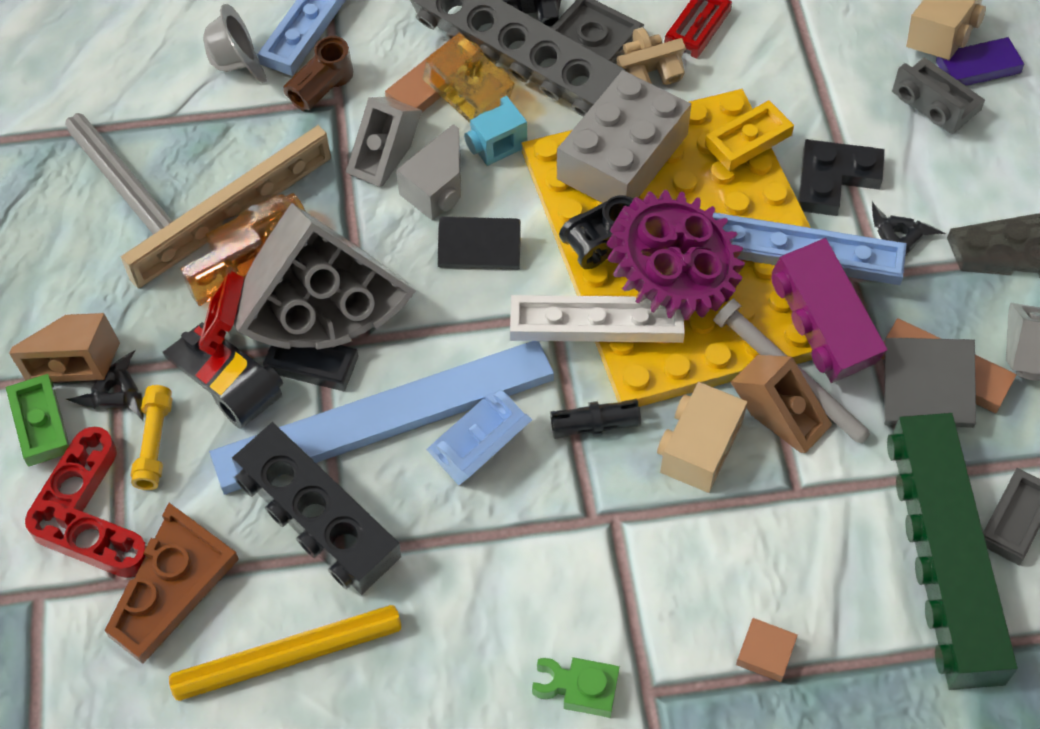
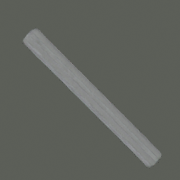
[65,113,173,234]

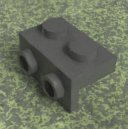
[892,57,985,135]

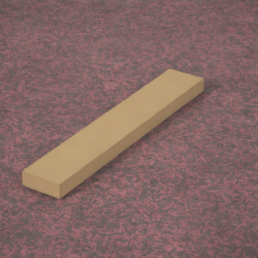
[120,125,331,289]

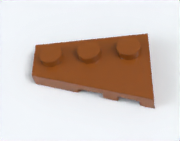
[104,502,239,664]

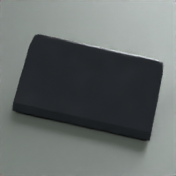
[437,217,521,269]

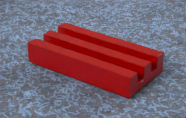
[664,0,732,59]
[199,271,244,356]

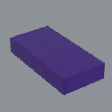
[936,37,1025,86]

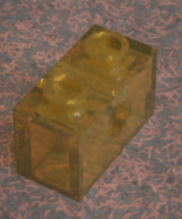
[422,32,515,123]

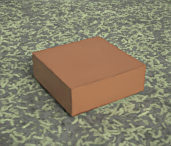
[736,618,798,682]

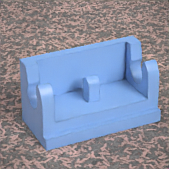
[426,390,532,486]

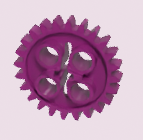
[607,190,745,320]

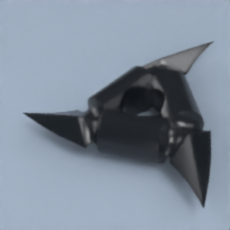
[872,201,946,256]
[65,350,144,421]

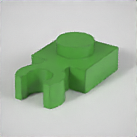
[532,657,620,718]

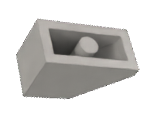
[346,97,422,187]
[396,124,461,221]
[1006,303,1040,381]

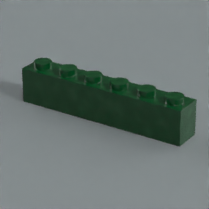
[887,413,1018,690]

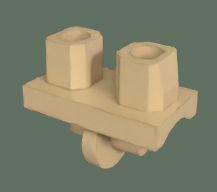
[617,27,686,85]

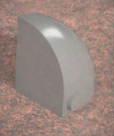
[234,203,416,349]

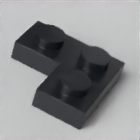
[798,139,885,216]

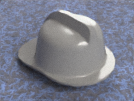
[203,4,267,83]

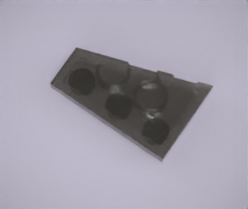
[947,213,1040,278]

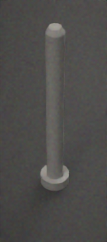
[713,298,870,443]

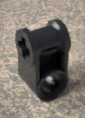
[559,195,633,269]

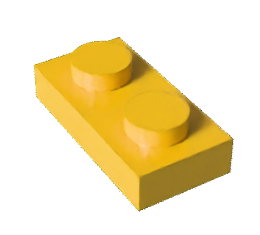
[705,100,794,171]

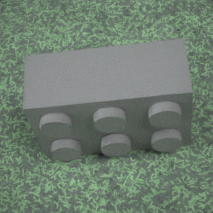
[557,70,691,203]

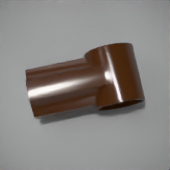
[283,36,354,112]

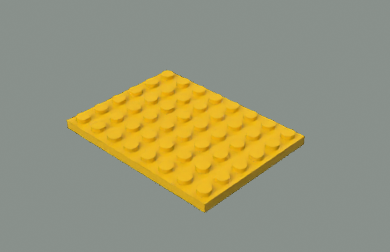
[522,88,813,407]

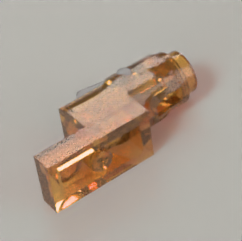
[180,193,305,306]

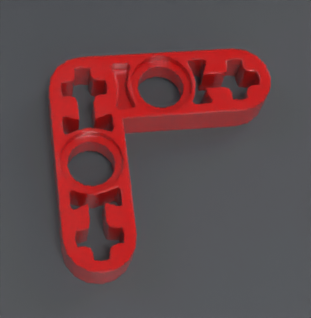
[25,426,147,578]

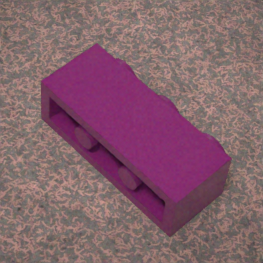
[771,238,888,383]

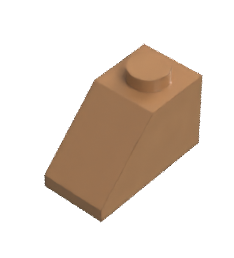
[9,313,120,382]
[731,355,832,453]

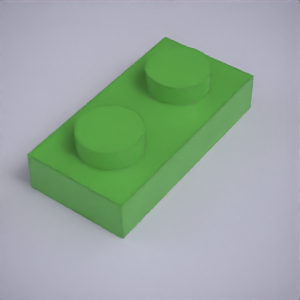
[5,374,70,467]

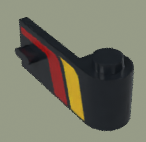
[162,322,283,429]

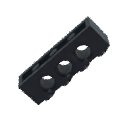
[232,421,401,595]

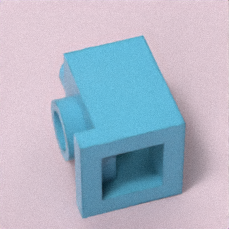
[464,96,527,166]

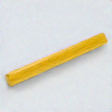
[169,605,402,701]

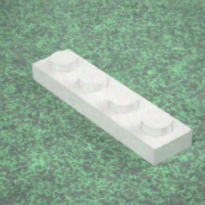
[510,295,685,343]

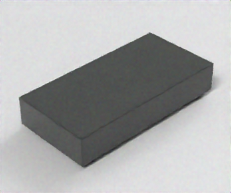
[983,468,1040,566]

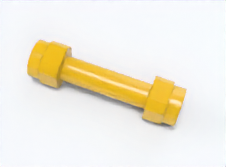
[130,385,173,490]

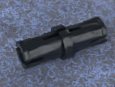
[550,398,641,439]

